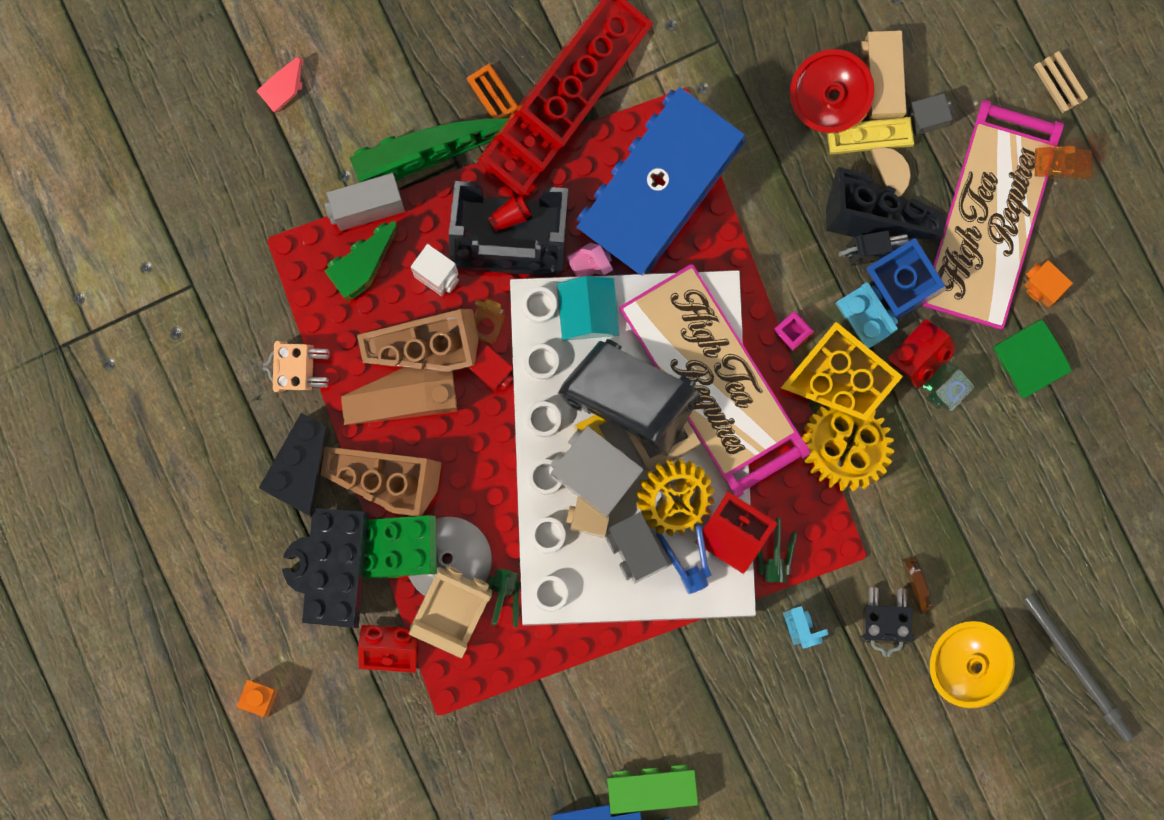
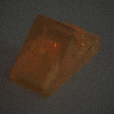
[1035,146,1092,179]

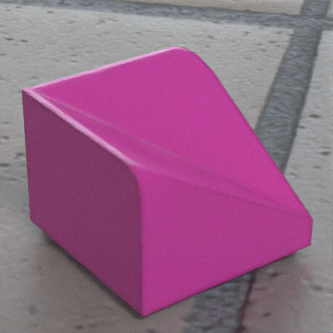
[774,311,814,353]

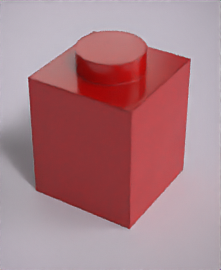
[468,345,514,393]

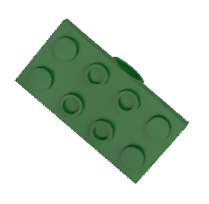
[363,515,437,579]

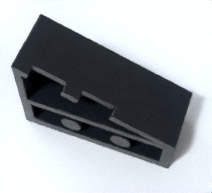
[259,413,330,518]

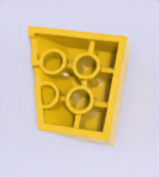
[781,322,903,421]

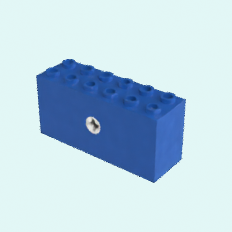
[576,87,747,276]

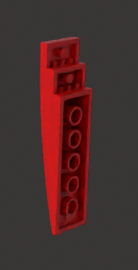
[477,0,653,195]

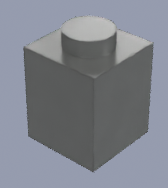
[908,93,954,136]

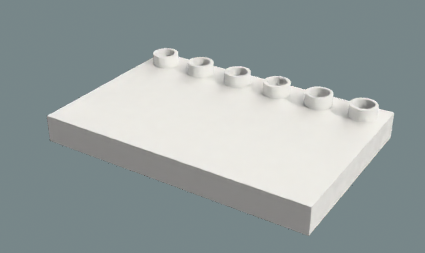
[510,271,756,626]

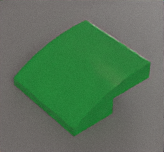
[992,319,1072,399]

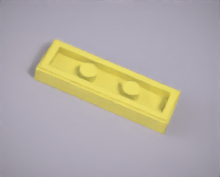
[827,117,914,155]

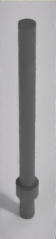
[1023,594,1135,743]

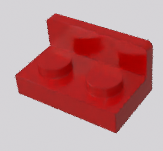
[358,625,418,673]

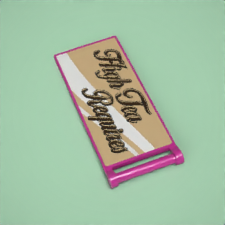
[922,99,1064,330]
[620,265,811,498]

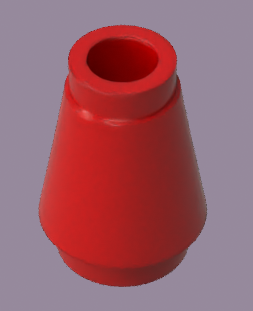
[488,195,532,232]

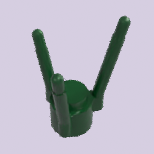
[757,517,797,582]
[488,569,521,627]

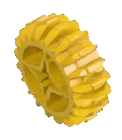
[636,458,715,537]

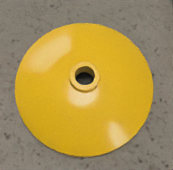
[930,621,1015,709]

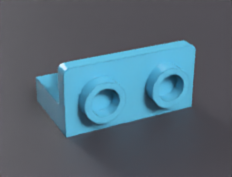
[835,282,898,349]
[783,606,829,649]

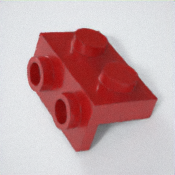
[887,318,956,389]

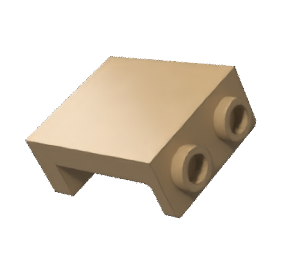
[409,566,492,658]

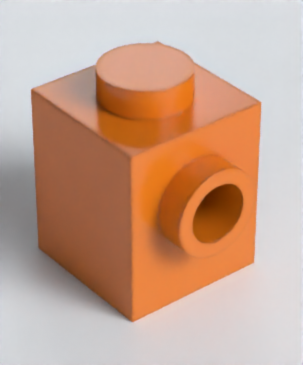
[1024,260,1073,308]

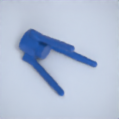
[656,525,712,594]

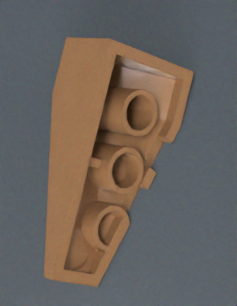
[357,309,479,372]
[341,367,458,425]
[320,447,442,516]

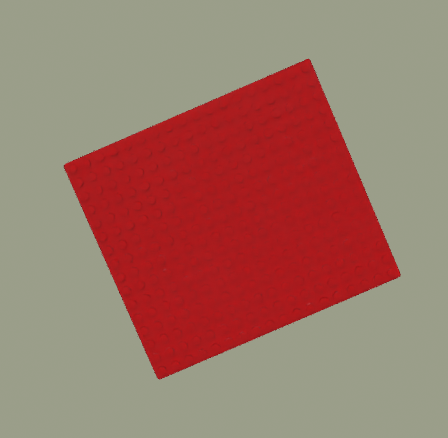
[267,88,866,716]

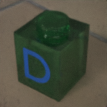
[922,362,975,412]

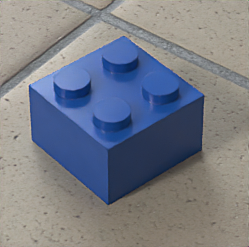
[866,238,946,320]

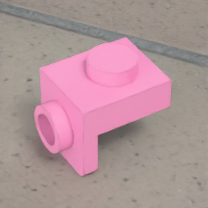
[567,243,613,277]

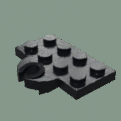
[282,508,369,628]

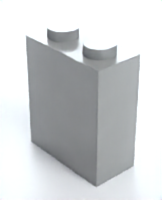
[324,173,405,231]
[550,426,644,518]

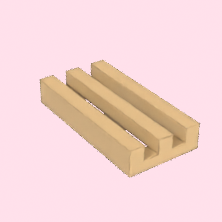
[1034,51,1088,114]

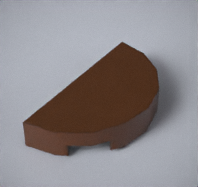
[902,557,932,614]

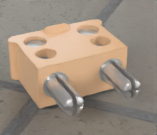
[263,341,330,392]

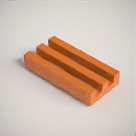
[466,63,518,119]

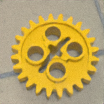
[802,406,894,491]

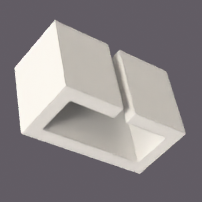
[411,244,459,296]

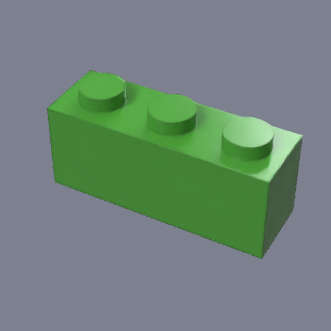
[607,764,698,814]

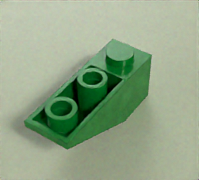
[325,221,398,303]

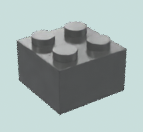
[606,512,668,584]

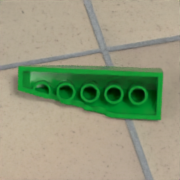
[350,118,508,182]

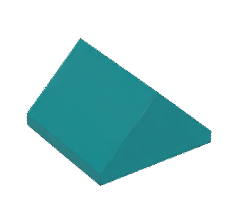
[557,276,620,341]

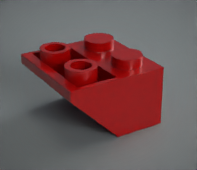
[695,491,777,575]

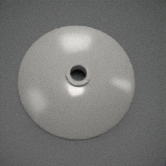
[409,517,492,596]

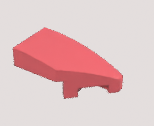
[257,57,303,112]

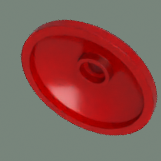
[790,49,875,134]

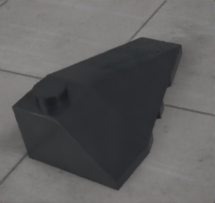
[826,167,944,239]

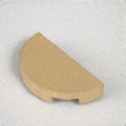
[871,147,910,197]

